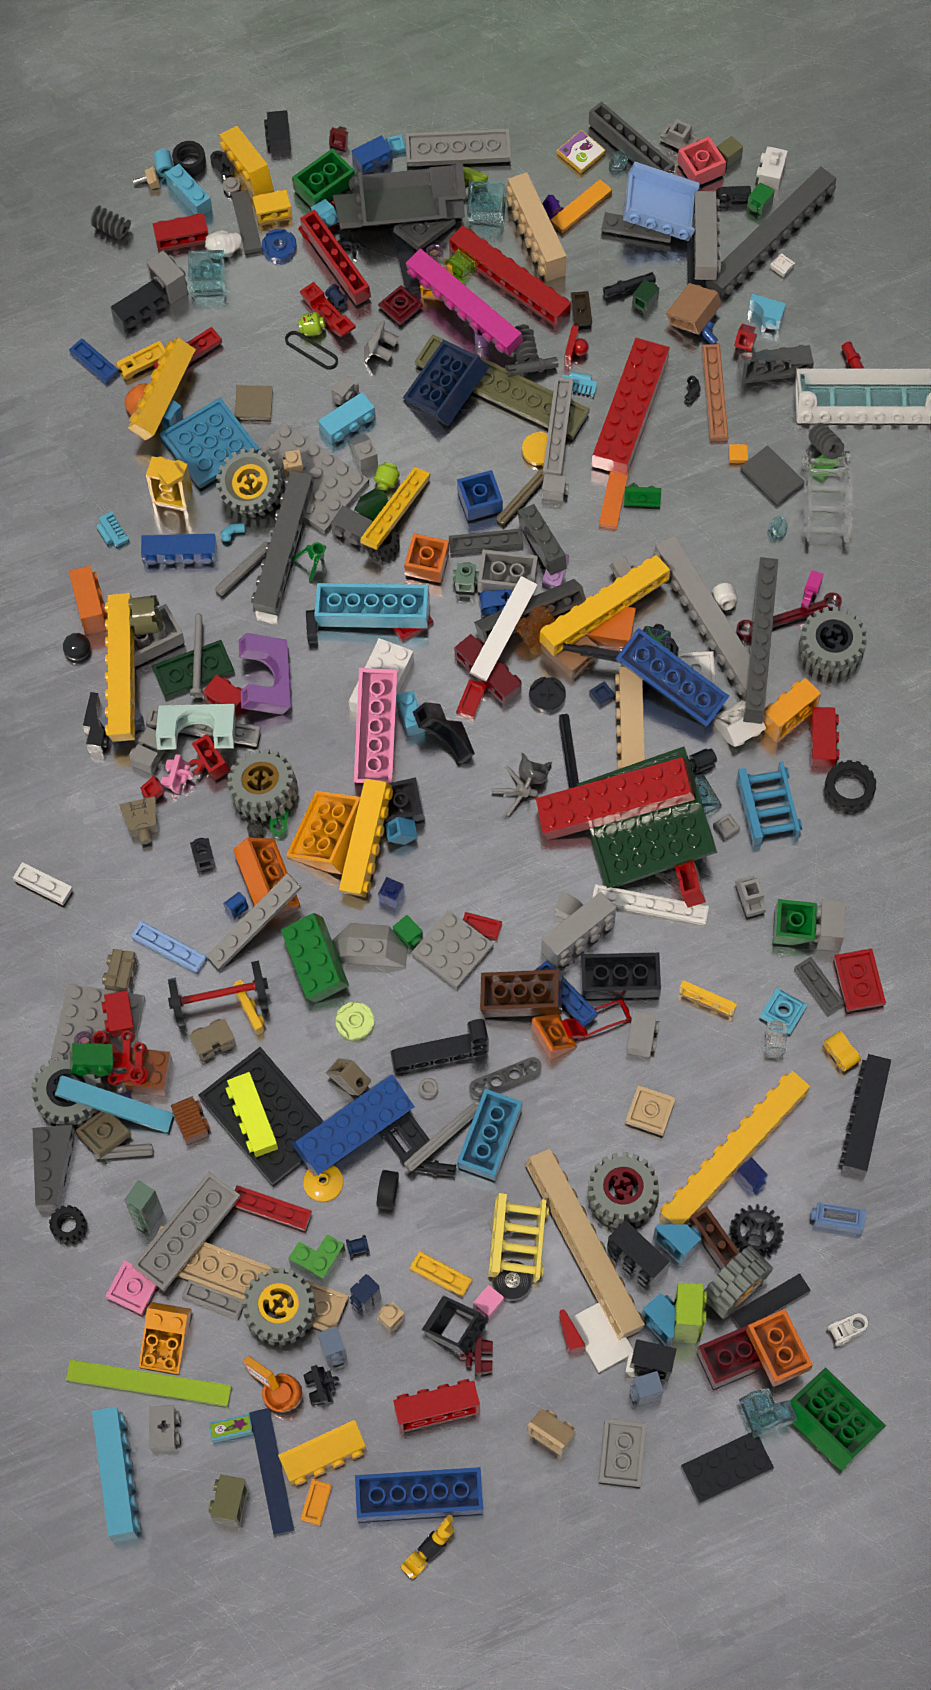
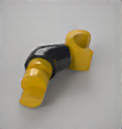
[400,1514,454,1579]

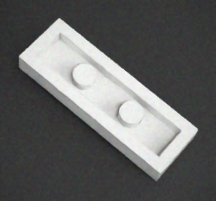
[13,862,73,905]

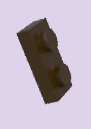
[571,291,592,326]

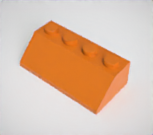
[233,838,300,915]

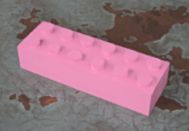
[354,668,397,784]

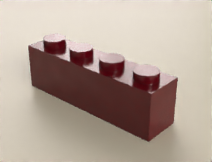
[454,634,522,705]

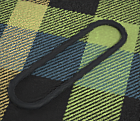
[285,331,338,368]

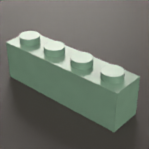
[124,1180,163,1232]

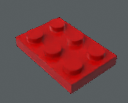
[833,948,886,1012]

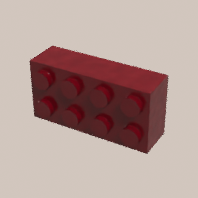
[697,1325,764,1389]

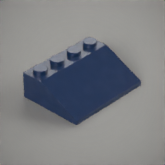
[403,340,489,426]

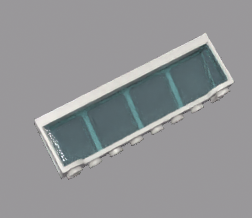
[795,369,931,424]

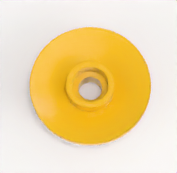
[303,1165,343,1202]

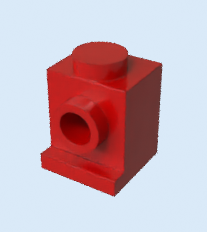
[734,323,757,351]

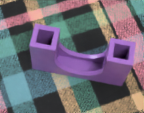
[238,633,292,715]

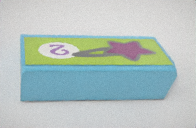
[209,1414,253,1443]

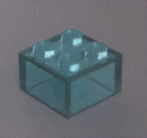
[467,181,506,223]
[188,250,226,293]

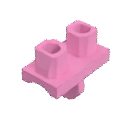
[160,755,194,794]

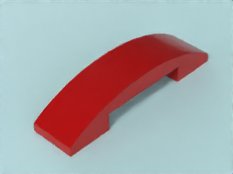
[300,282,356,337]

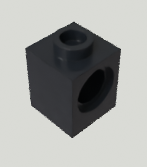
[190,838,215,870]

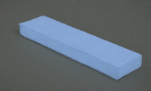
[131,921,207,974]

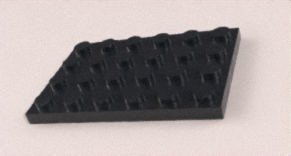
[198,1047,323,1185]

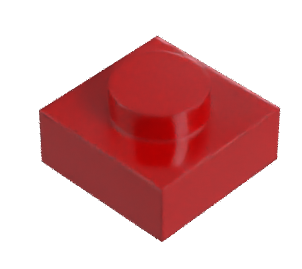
[140,776,165,800]

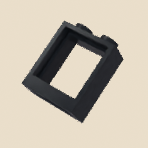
[422,1295,488,1356]

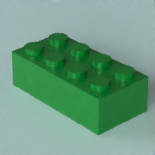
[281,913,349,1003]

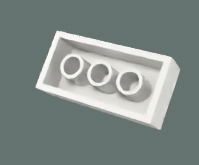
[349,638,414,713]

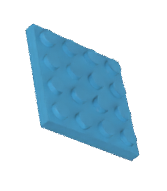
[160,398,260,489]

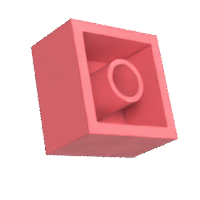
[678,136,726,185]

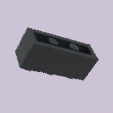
[111,279,168,331]

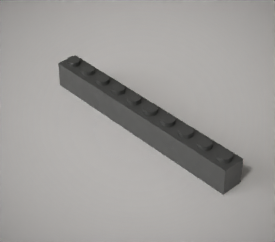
[705,166,837,299]
[743,557,779,724]

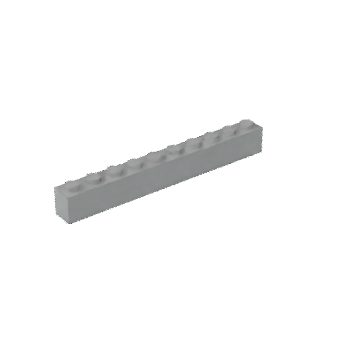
[653,536,750,698]

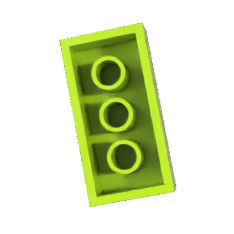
[673,1283,707,1344]

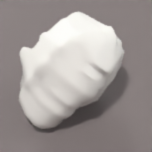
[205,230,242,259]

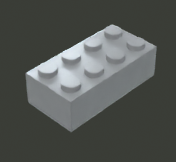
[541,891,616,969]

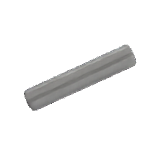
[94,1144,153,1159]

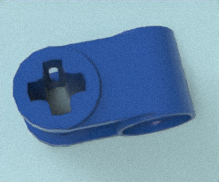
[480,589,513,614]

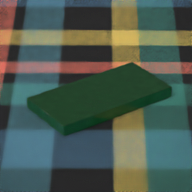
[152,640,235,699]

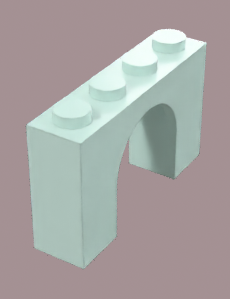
[156,704,236,750]

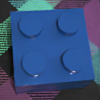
[457,470,503,521]

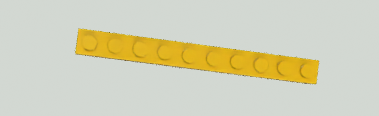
[660,1071,810,1224]

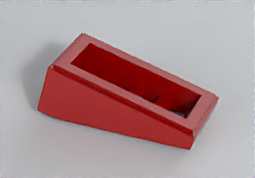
[559,1309,586,1354]

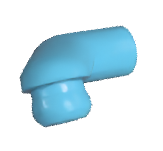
[220,523,245,541]

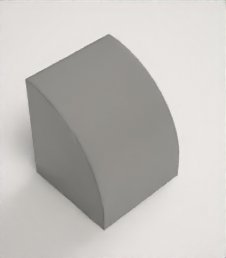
[555,892,583,919]

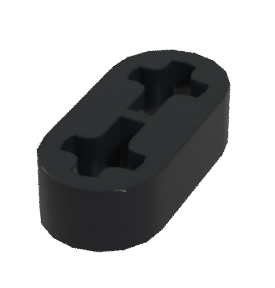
[210,151,235,180]
[306,610,318,644]

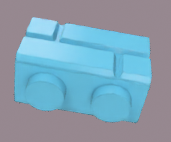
[396,690,425,736]

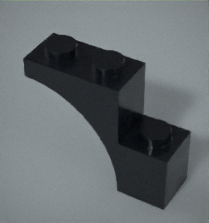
[413,702,475,764]

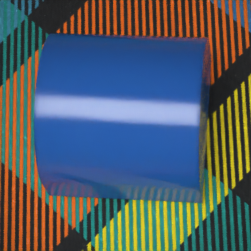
[223,892,249,918]

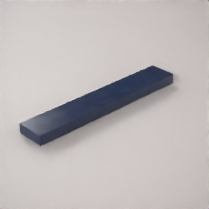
[249,1408,294,1536]

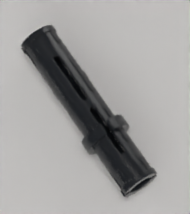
[603,272,656,298]

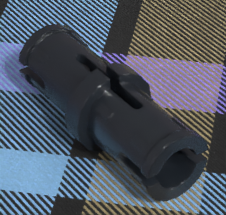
[415,1160,457,1177]

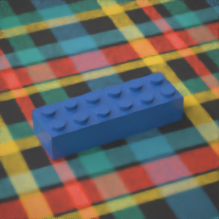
[615,628,729,727]
[291,1074,415,1176]
[355,1467,483,1522]

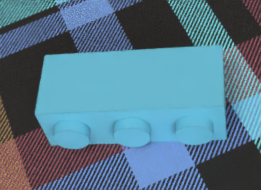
[165,164,212,215]
[318,392,376,444]

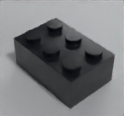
[607,1220,670,1288]

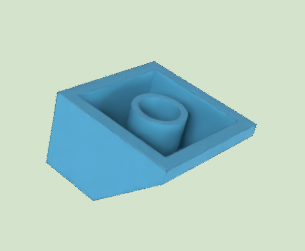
[653,1224,701,1265]
[642,1293,675,1347]

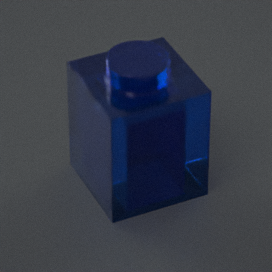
[378,877,405,909]
[736,1157,768,1193]

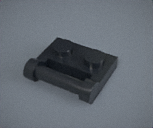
[380,1111,430,1164]

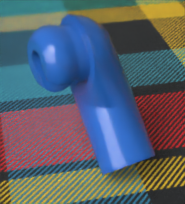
[702,321,718,344]

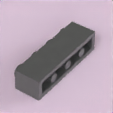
[518,504,567,575]

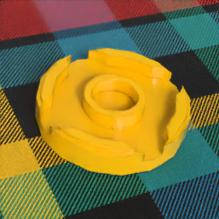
[522,432,548,466]

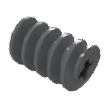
[91,205,131,239]
[515,324,539,364]
[808,423,844,459]

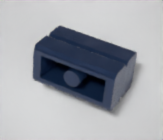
[349,1274,381,1313]

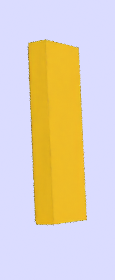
[679,980,737,1016]
[410,1251,473,1298]

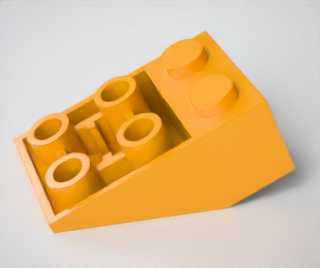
[139,1302,192,1374]

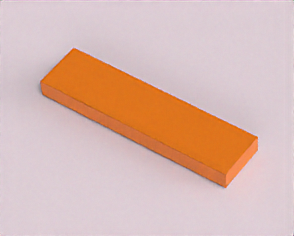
[599,466,630,530]

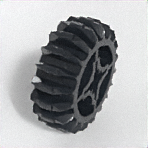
[729,1204,784,1258]

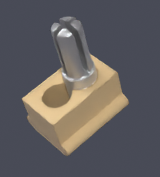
[133,166,161,190]

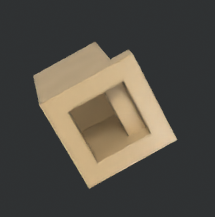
[282,449,303,477]
[376,1302,405,1333]

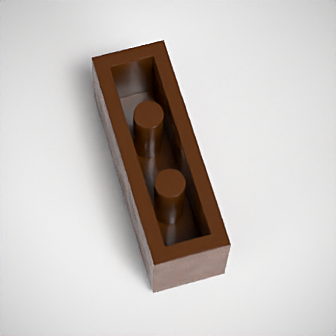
[689,1206,740,1270]

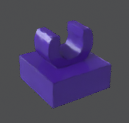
[542,195,564,220]

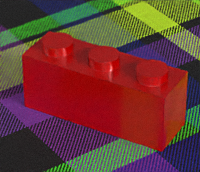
[152,213,209,251]
[811,707,840,767]

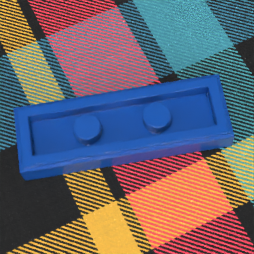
[69,338,119,384]

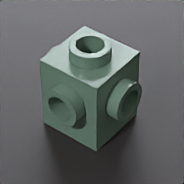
[452,562,479,592]

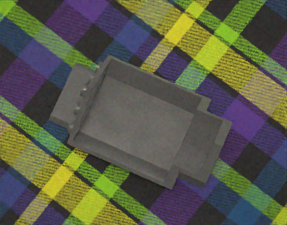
[333,162,466,229]

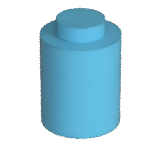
[153,149,173,177]

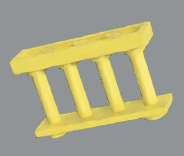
[488,1193,549,1283]

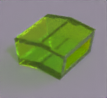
[445,249,475,279]

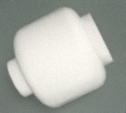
[712,583,738,610]

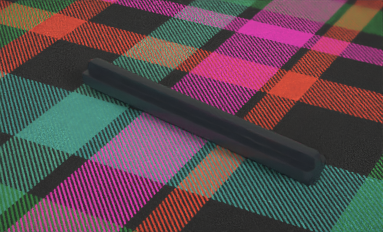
[559,714,579,789]

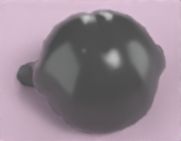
[519,753,552,784]

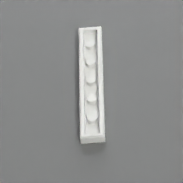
[470,576,538,682]
[592,884,709,926]

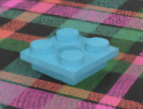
[759,988,807,1034]

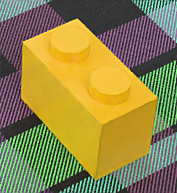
[252,189,292,224]

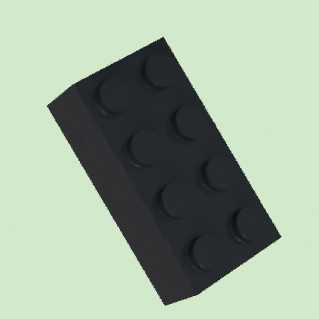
[580,952,661,999]

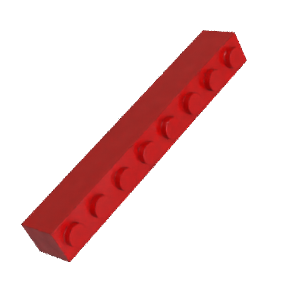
[449,225,571,326]

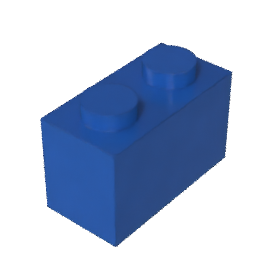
[352,135,393,175]

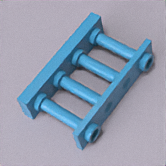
[737,761,803,845]

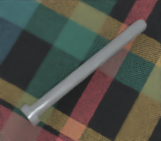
[190,613,203,698]

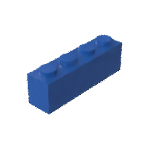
[141,534,217,565]

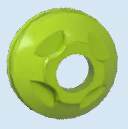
[463,167,489,189]

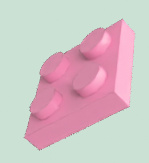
[105,1260,157,1315]

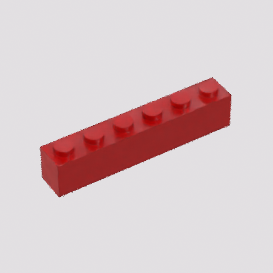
[300,210,371,306]

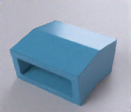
[161,400,183,429]

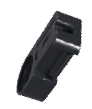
[716,186,751,203]

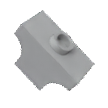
[660,119,699,149]
[735,875,766,917]

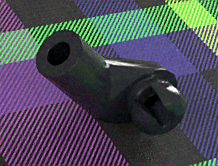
[684,376,701,403]

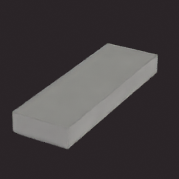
[182,1280,243,1320]

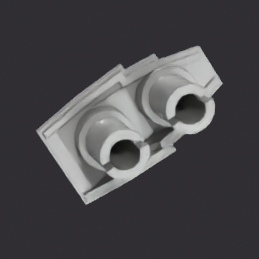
[364,320,399,362]

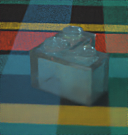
[739,1388,797,1438]

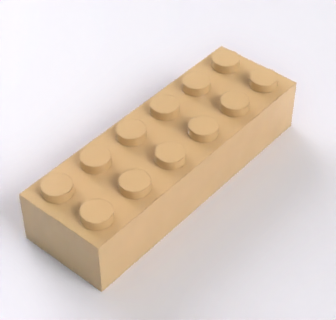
[506,172,567,282]

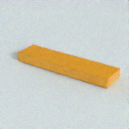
[550,179,612,234]

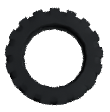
[824,760,876,812]

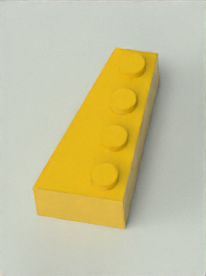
[219,126,274,196]

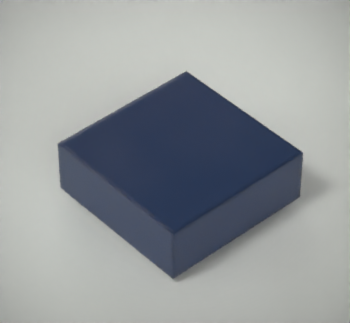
[589,681,615,707]

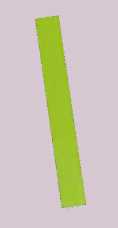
[66,1360,232,1407]

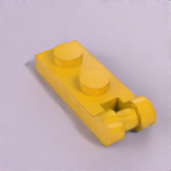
[116,341,166,380]
[234,980,265,1036]

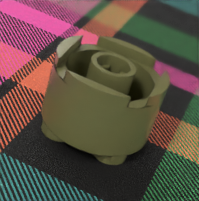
[128,595,162,635]

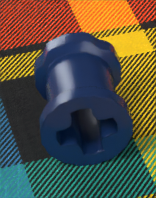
[325,284,348,308]
[346,1235,370,1257]

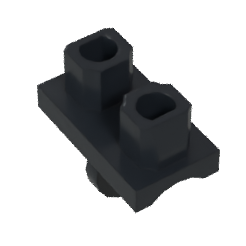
[303,1365,340,1404]

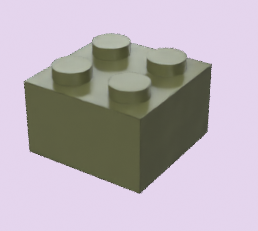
[208,1474,248,1528]

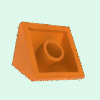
[531,1015,577,1061]

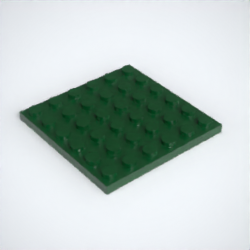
[576,746,718,888]

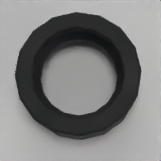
[172,141,206,175]
[376,1170,399,1210]

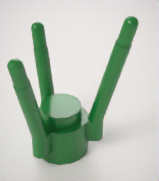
[292,542,326,582]

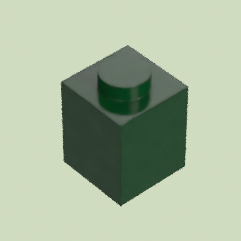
[632,279,659,312]

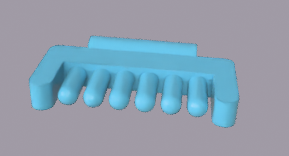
[562,371,597,397]
[97,512,129,547]

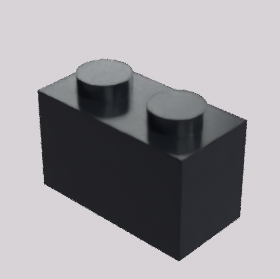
[264,110,291,151]

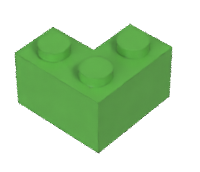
[288,1234,345,1284]

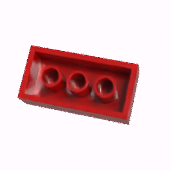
[393,1379,480,1432]

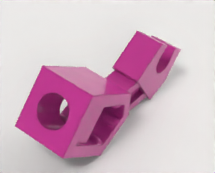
[801,570,824,609]

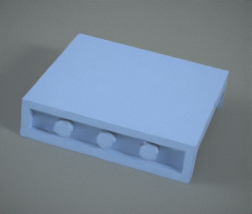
[623,162,699,241]

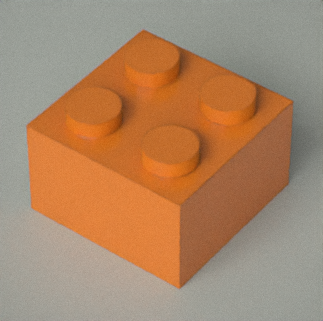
[404,533,449,583]

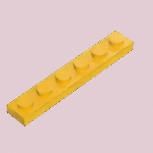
[361,467,430,550]

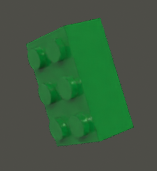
[292,148,355,207]

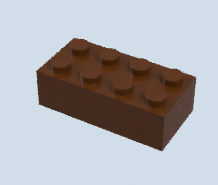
[480,969,562,1017]

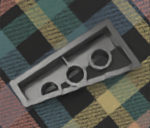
[738,345,814,382]

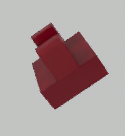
[329,126,349,150]

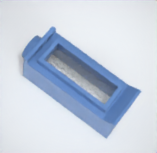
[811,1202,866,1234]

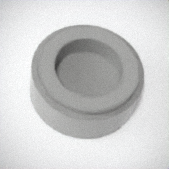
[418,1078,438,1099]

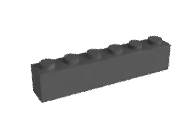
[589,101,675,174]
[474,579,586,644]

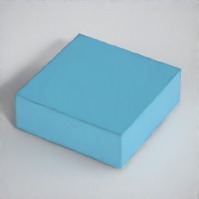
[385,135,406,155]

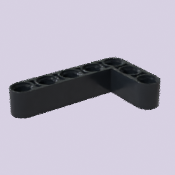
[390,1019,489,1072]

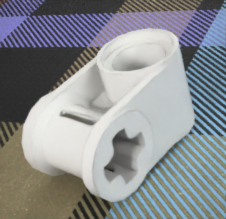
[827,1313,868,1347]

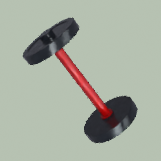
[168,960,269,1027]

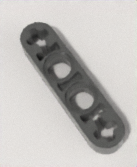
[469,1057,542,1099]

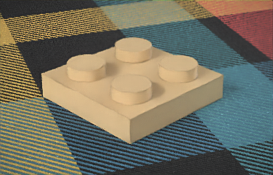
[625,1085,676,1136]

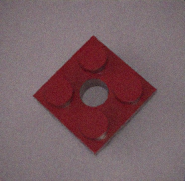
[378,285,423,325]

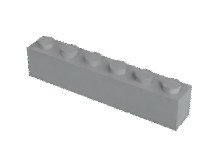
[694,191,721,280]

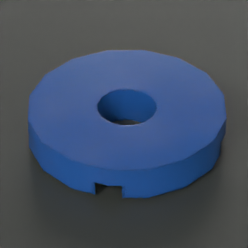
[262,229,297,262]

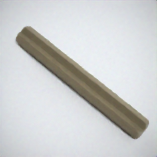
[496,469,544,525]

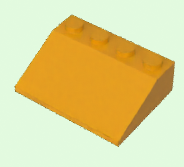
[286,791,361,874]

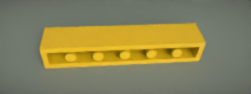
[128,337,196,440]
[339,779,393,898]

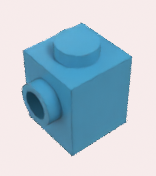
[385,817,418,845]

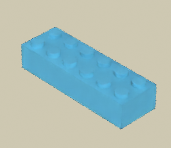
[314,583,430,628]
[92,1407,141,1543]

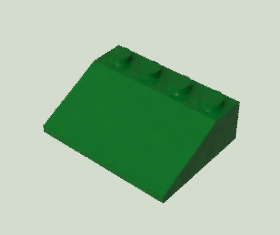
[781,1367,886,1471]

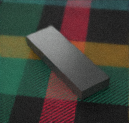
[794,957,845,1015]

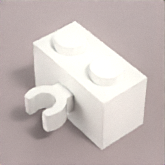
[756,146,788,189]

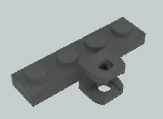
[602,212,672,243]

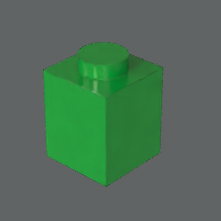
[747,182,775,215]
[393,915,423,950]

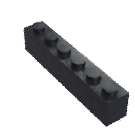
[839,1054,892,1177]

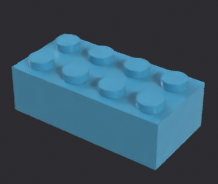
[457,1089,523,1181]

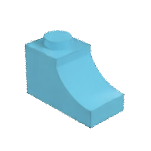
[749,294,786,330]

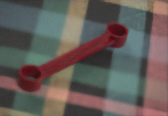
[736,592,842,641]

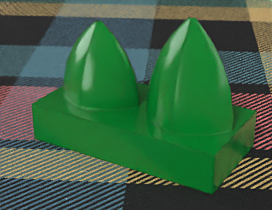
[624,482,662,507]

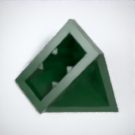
[354,488,388,520]

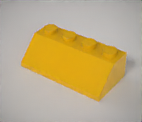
[278,1420,367,1486]

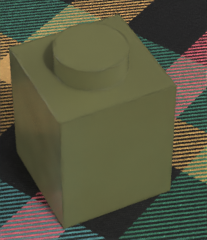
[717,135,743,168]

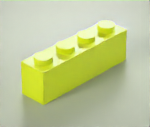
[225,1072,278,1157]

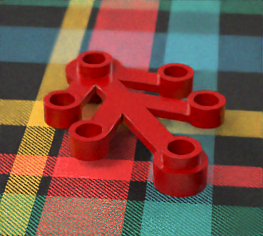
[92,1030,148,1086]

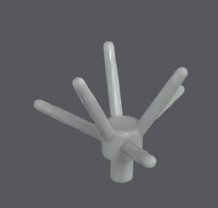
[491,766,538,816]

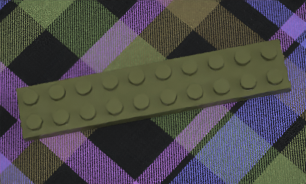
[415,334,590,440]

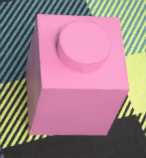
[473,1285,504,1321]

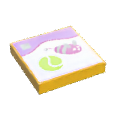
[557,130,606,174]

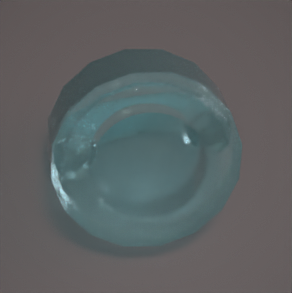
[609,150,627,169]
[769,516,788,537]

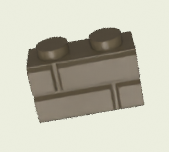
[102,949,137,993]

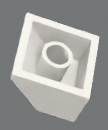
[712,700,766,747]

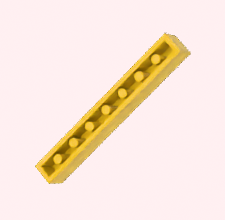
[540,555,670,656]
[105,593,135,742]

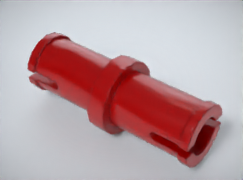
[841,341,865,369]

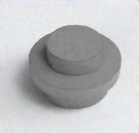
[223,177,240,194]

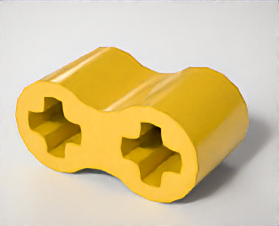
[823,1031,861,1072]

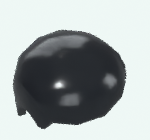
[63,633,91,661]

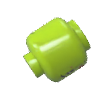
[298,312,326,337]
[374,462,400,491]

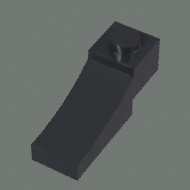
[83,692,109,754]

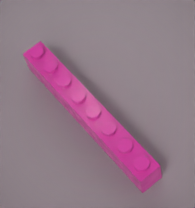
[406,248,524,356]

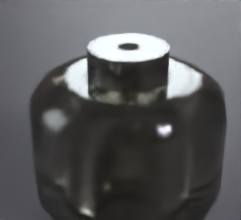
[247,819,267,838]

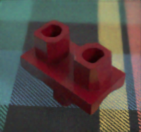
[460,1336,493,1377]

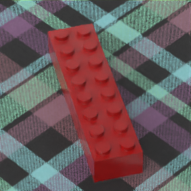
[592,337,670,475]
[536,757,695,840]

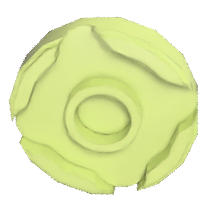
[336,1002,374,1041]

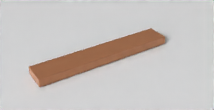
[702,344,729,441]

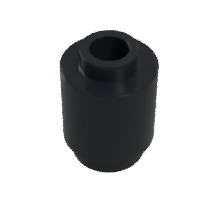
[689,748,717,773]

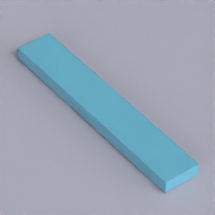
[55,1075,173,1133]

